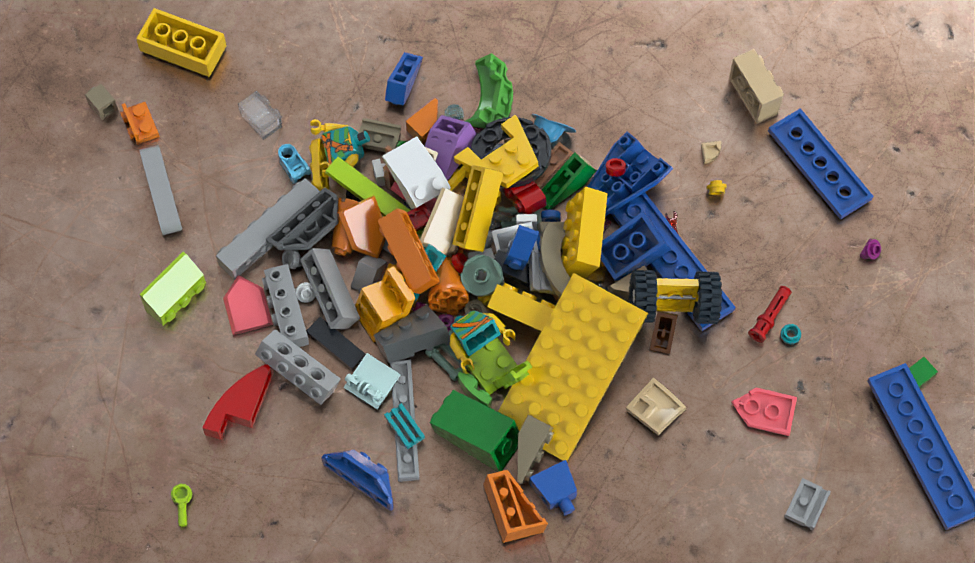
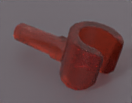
[665,211,679,235]

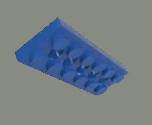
[768,108,873,219]

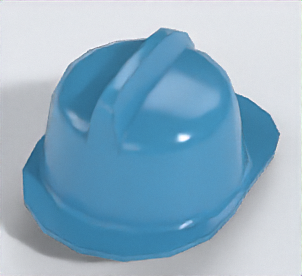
[531,114,576,143]

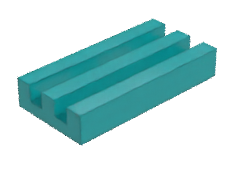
[384,403,425,450]

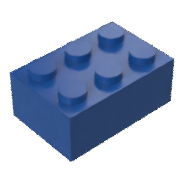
[600,212,671,281]

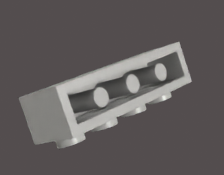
[300,248,360,329]
[262,264,309,347]

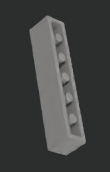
[216,178,320,280]

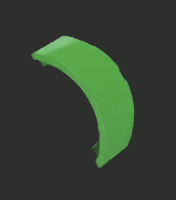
[465,53,513,128]

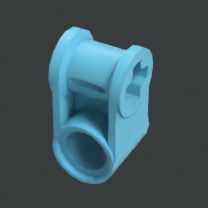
[278,144,312,184]

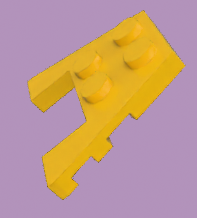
[454,115,539,188]

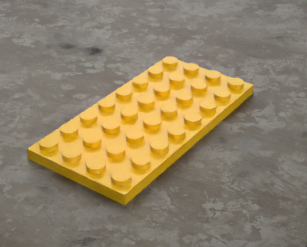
[498,273,648,462]

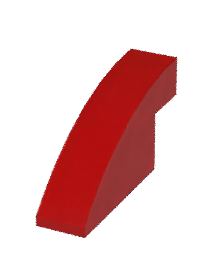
[202,364,273,440]

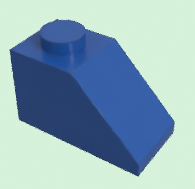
[504,225,539,271]

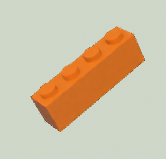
[378,208,440,294]

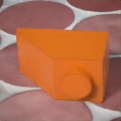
[406,98,438,145]

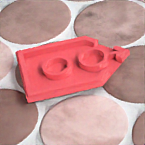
[223,275,273,336]
[731,387,797,436]

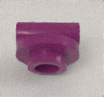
[860,239,881,259]

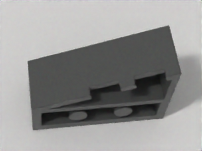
[374,305,450,363]

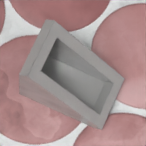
[351,255,387,292]

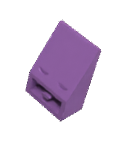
[424,115,476,180]

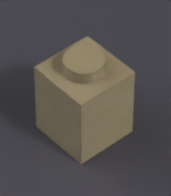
[85,84,118,120]

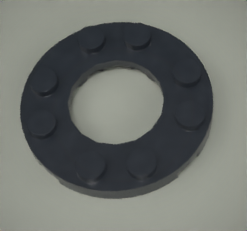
[471,117,552,188]

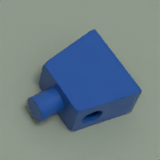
[529,460,577,515]

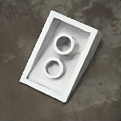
[382,137,451,209]

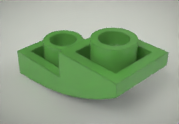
[458,372,492,408]

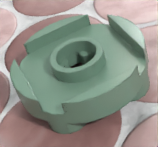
[461,255,503,297]

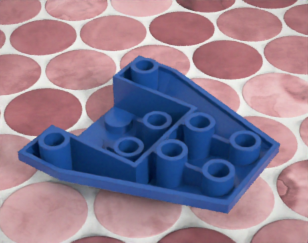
[587,132,673,216]

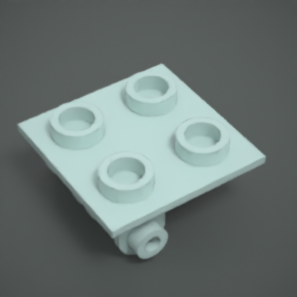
[344,353,401,409]

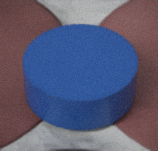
[541,210,561,222]

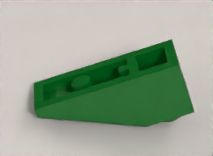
[542,152,597,210]

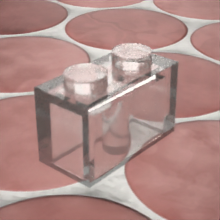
[238,91,282,140]

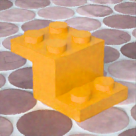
[355,266,415,342]

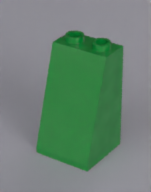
[429,390,519,472]

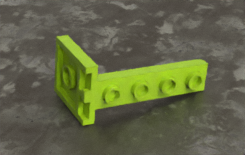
[466,337,532,395]

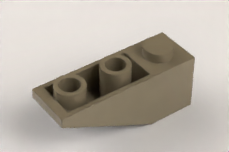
[517,415,554,484]

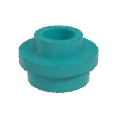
[780,324,801,344]

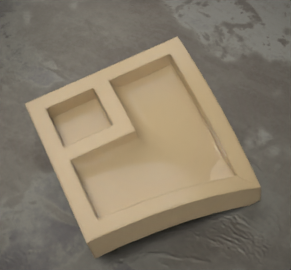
[626,378,686,436]

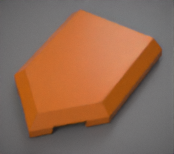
[337,195,386,258]

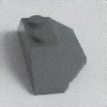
[266,188,338,250]

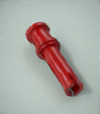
[748,286,792,343]

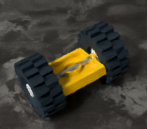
[629,270,722,324]

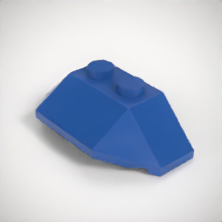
[321,449,394,511]

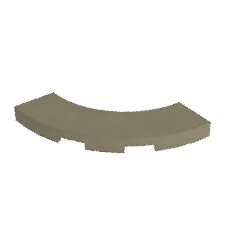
[539,222,571,297]

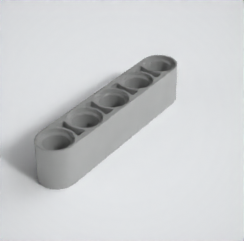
[139,144,182,235]

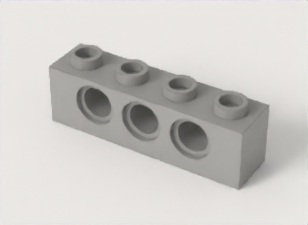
[255,329,341,405]

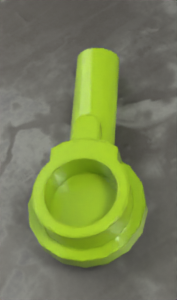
[171,484,192,527]

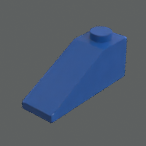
[385,52,423,105]

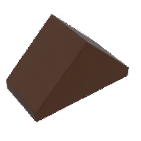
[650,311,678,354]

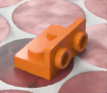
[120,102,160,145]

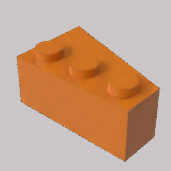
[483,470,548,543]

